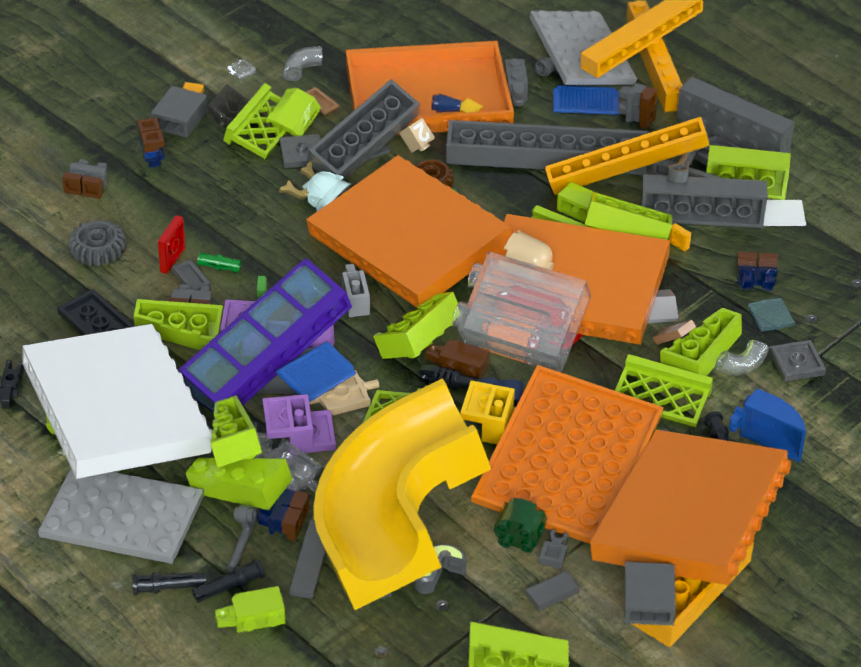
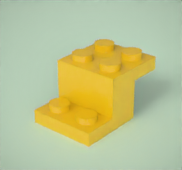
[460,381,516,444]

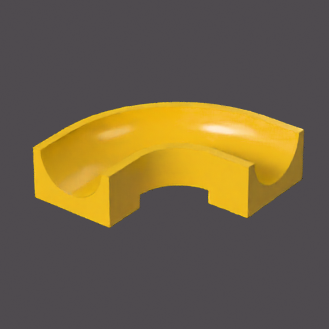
[314,378,491,610]

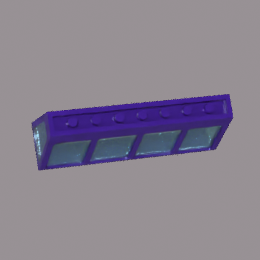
[178,258,352,412]

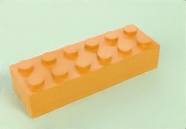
[632,542,754,648]

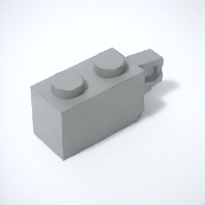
[342,264,370,317]

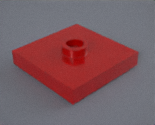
[158,215,185,274]

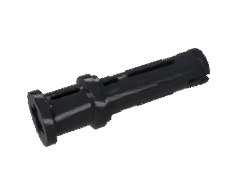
[703,411,729,441]
[192,558,265,603]
[132,571,206,596]

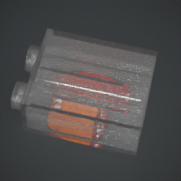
[453,251,591,373]

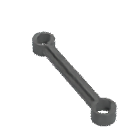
[667,132,709,183]

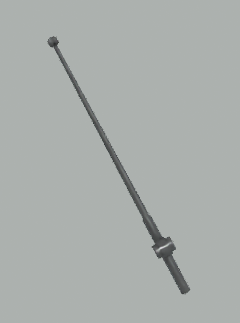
[227,437,287,572]

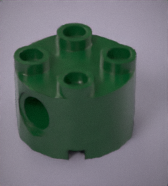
[494,498,547,553]

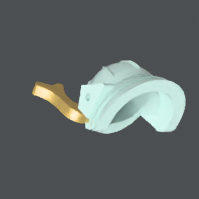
[279,161,351,211]

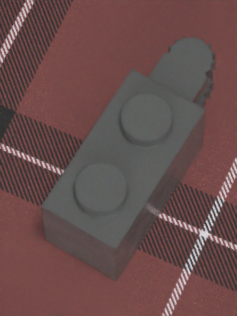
[504,59,528,107]

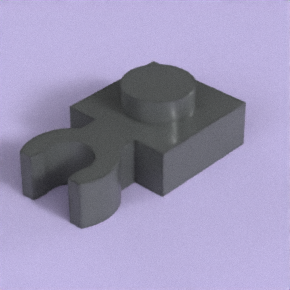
[539,529,568,569]

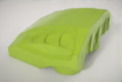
[266,88,321,136]

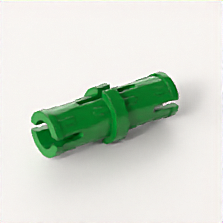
[197,252,242,273]

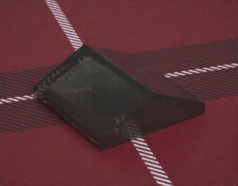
[207,84,249,128]

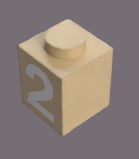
[399,118,435,153]

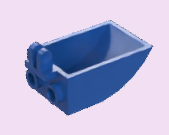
[729,388,806,463]

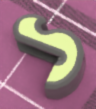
[414,544,466,594]

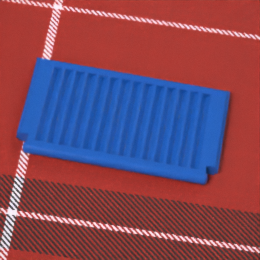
[553,86,619,115]
[276,341,356,402]

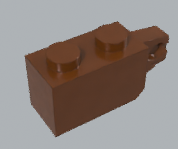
[426,340,490,379]

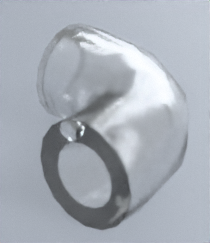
[283,46,322,81]
[715,340,769,377]

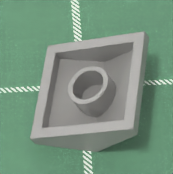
[648,289,679,323]

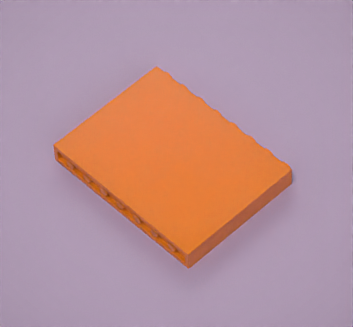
[346,41,514,135]
[306,155,511,308]
[473,214,670,345]
[590,430,791,585]

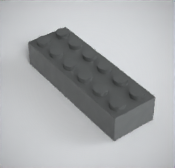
[676,77,794,153]
[307,79,420,181]
[640,174,768,228]

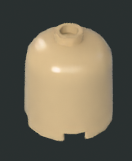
[499,230,554,281]

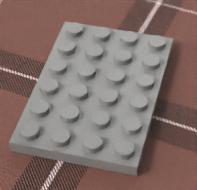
[529,10,637,85]
[38,468,204,564]

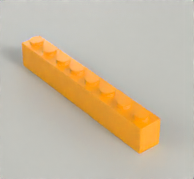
[581,0,703,78]
[626,1,683,112]
[545,117,710,195]

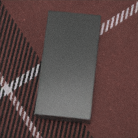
[172,259,211,290]
[525,571,579,612]

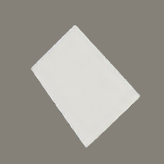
[763,200,806,226]

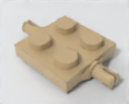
[309,370,379,416]

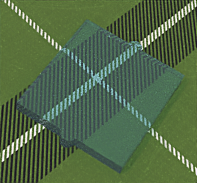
[748,298,795,332]

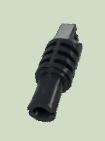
[419,364,480,390]

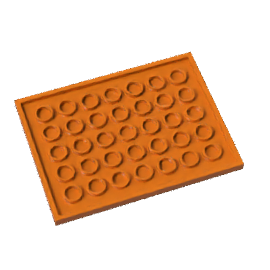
[471,365,664,544]

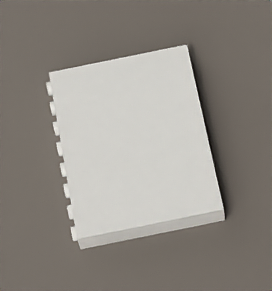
[22,324,213,479]

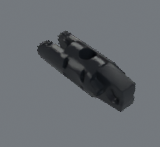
[0,360,25,409]

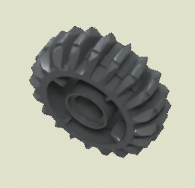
[69,219,126,267]

